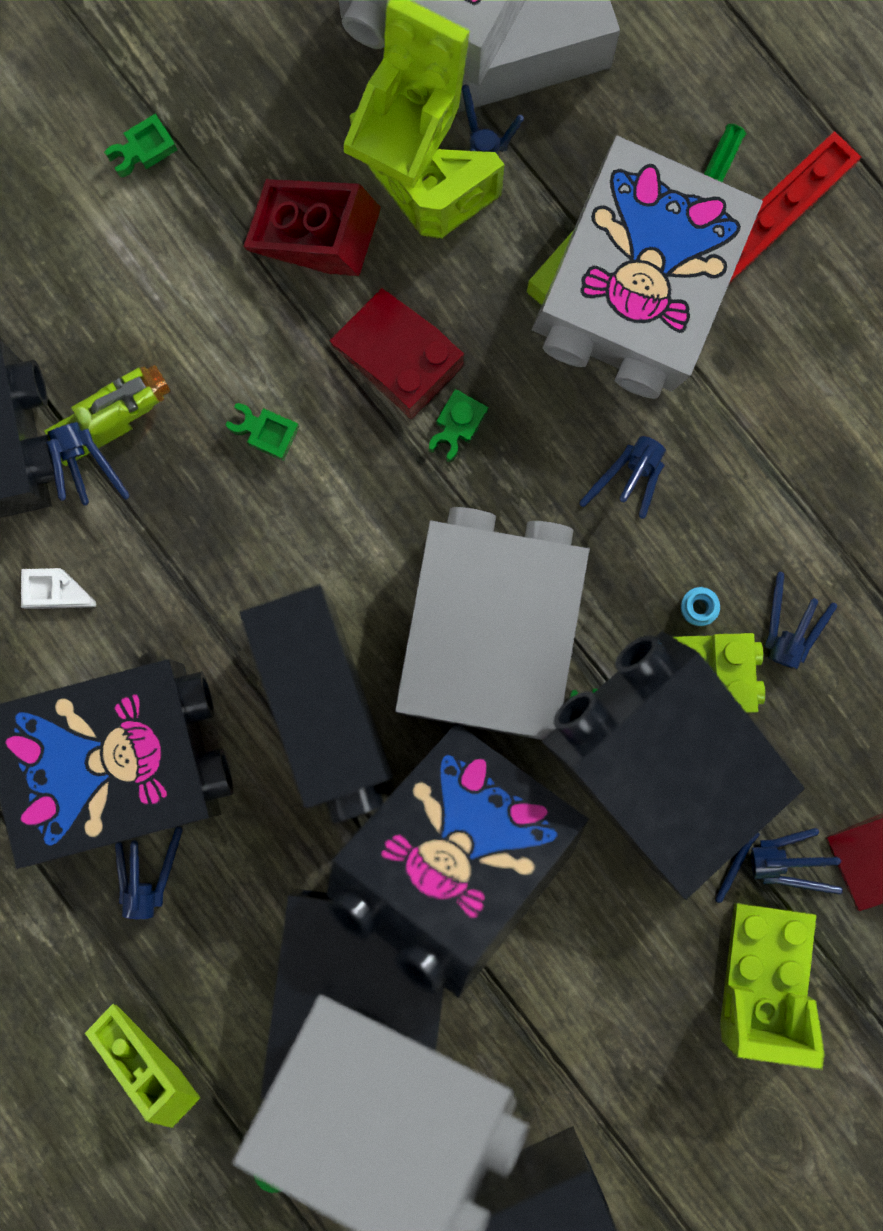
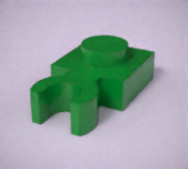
[104,114,178,178]
[429,389,488,463]
[226,403,299,461]

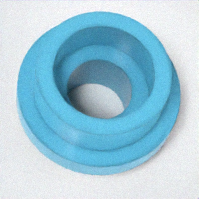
[680,587,720,626]

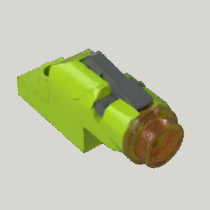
[44,364,171,466]

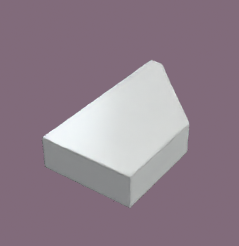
[21,568,96,609]

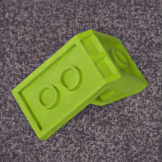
[344,0,470,188]
[350,111,505,238]
[720,903,824,1069]

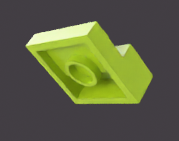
[673,633,765,713]

